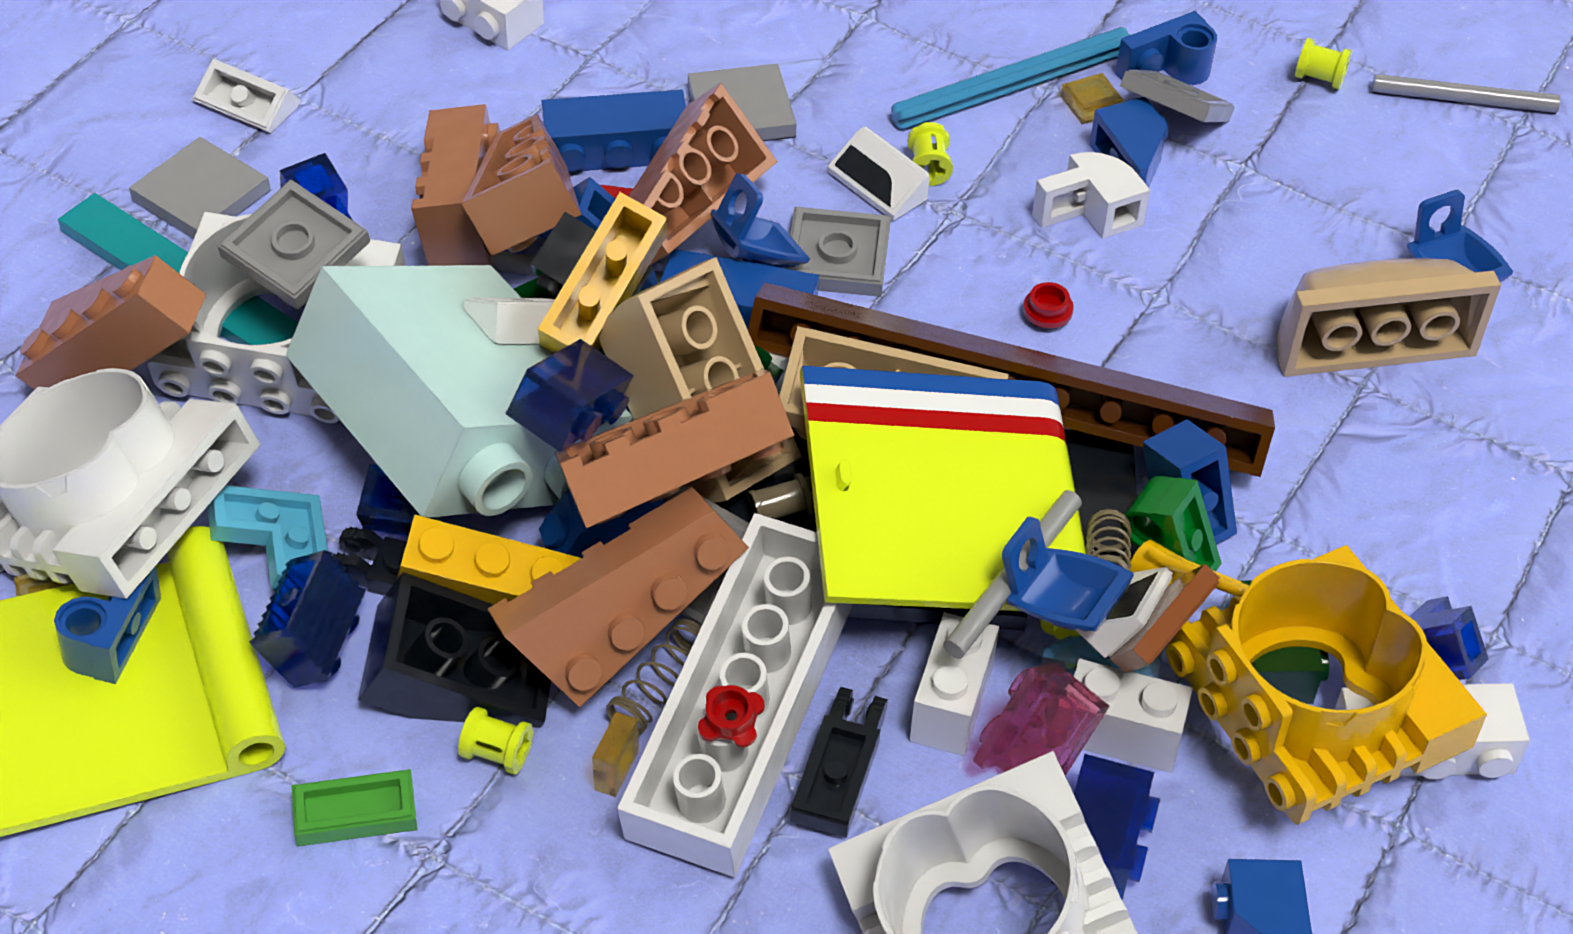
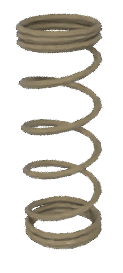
[1086,509,1131,593]
[606,618,701,735]

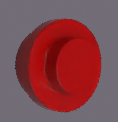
[1023,282,1074,328]

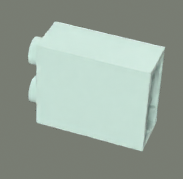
[286,265,633,518]

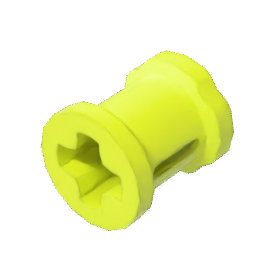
[1295,38,1352,90]
[907,122,953,186]
[458,707,534,775]

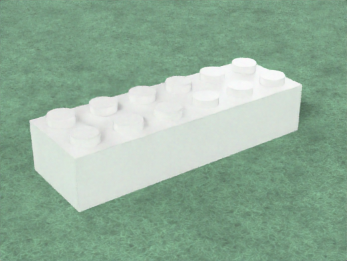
[617,513,853,878]

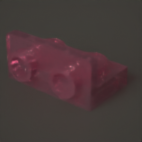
[973,663,1110,776]

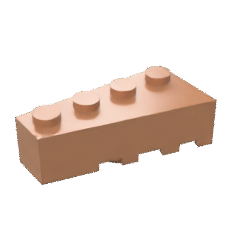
[628,82,778,265]
[411,104,500,266]
[461,114,581,256]
[15,255,207,390]
[554,368,794,528]
[488,487,749,707]

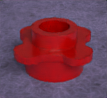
[698,685,765,748]

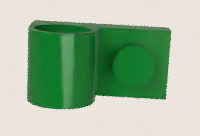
[1121,476,1222,571]

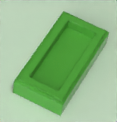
[291,769,417,847]

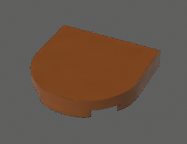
[1109,564,1220,673]

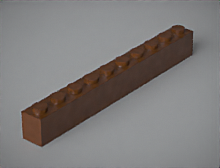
[748,282,1275,477]

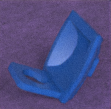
[710,173,810,267]
[1407,189,1513,283]
[1002,516,1134,632]

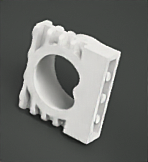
[147,212,406,423]
[0,368,261,599]
[828,751,1138,934]

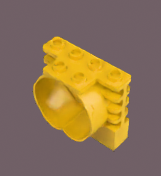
[1166,545,1487,825]

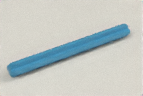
[891,27,1131,130]

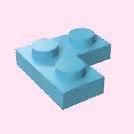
[207,485,332,593]

